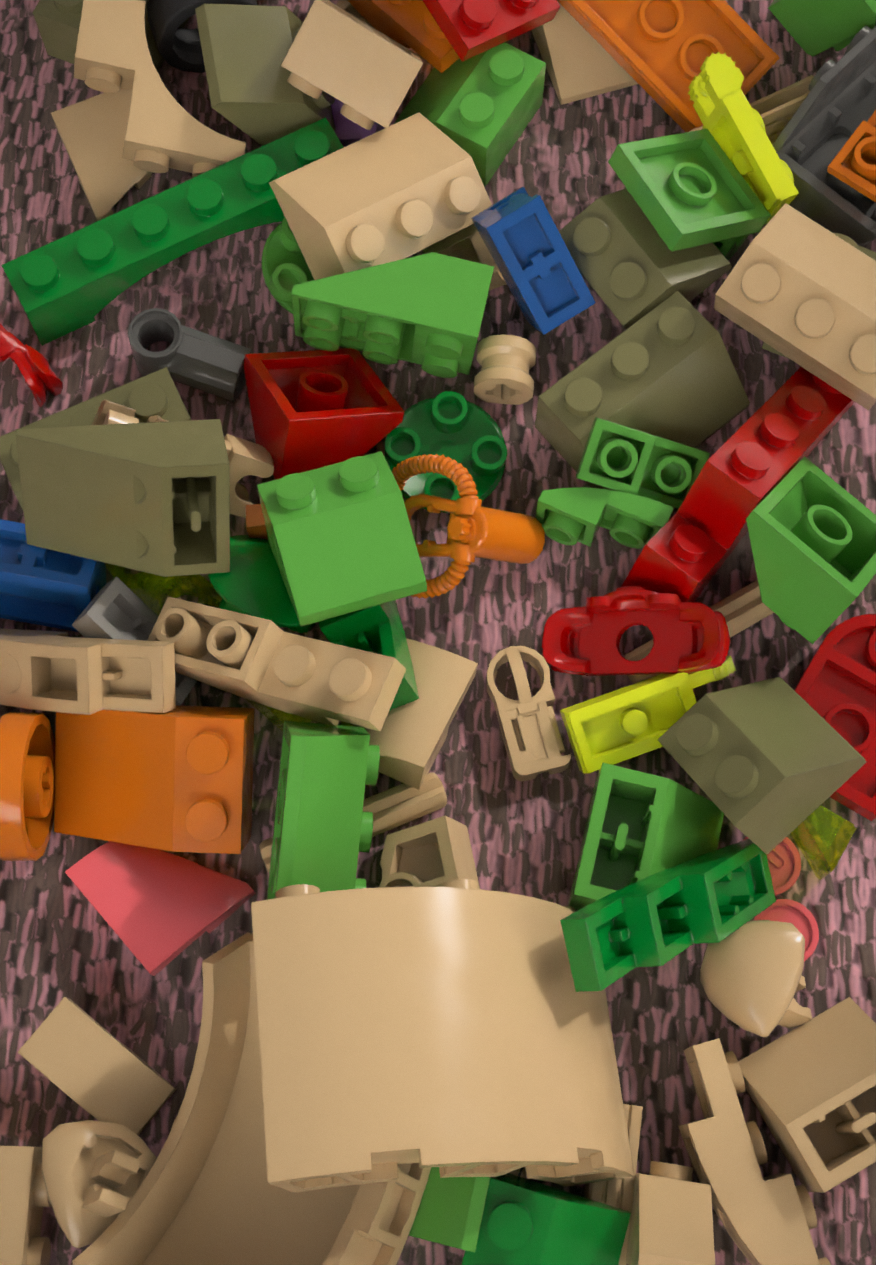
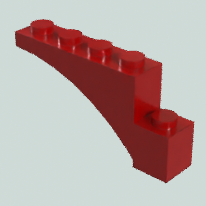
[621,367,855,602]

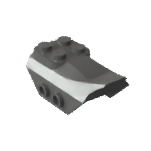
[773,26,876,246]

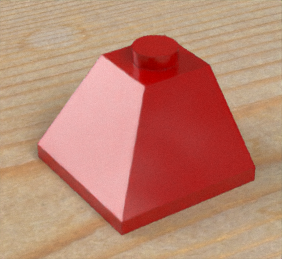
[243,348,405,479]

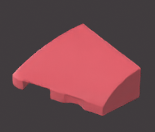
[65,841,255,976]

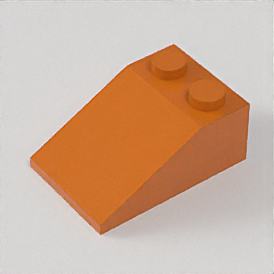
[54,705,255,854]

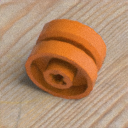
[0,712,55,861]

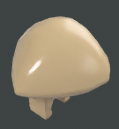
[700,920,812,1037]
[42,1120,157,1248]

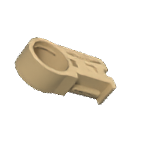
[486,646,571,781]

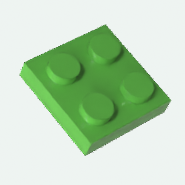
[608,129,771,252]

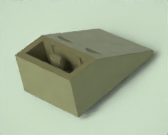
[16,419,230,577]

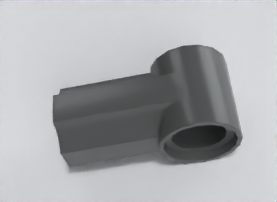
[128,308,253,402]

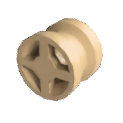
[474,334,537,405]

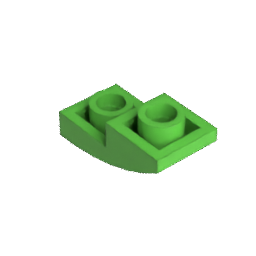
[576,417,710,509]
[535,487,674,549]

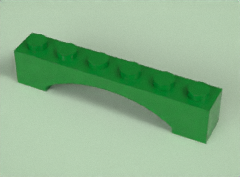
[1,117,344,346]

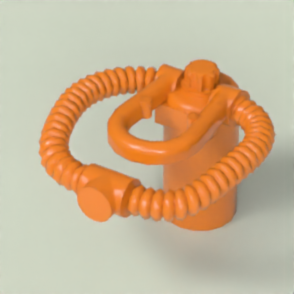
[392,454,545,599]

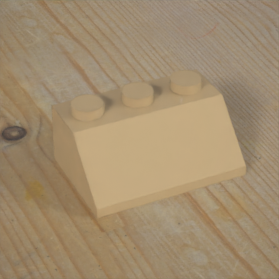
[269,112,492,280]
[714,203,876,411]

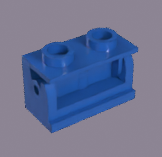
[471,187,596,335]
[0,519,107,632]

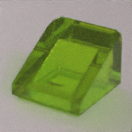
[791,805,857,880]

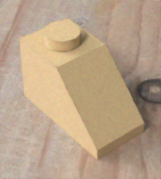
[626,1161,715,1265]

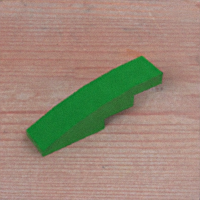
[560,839,776,992]

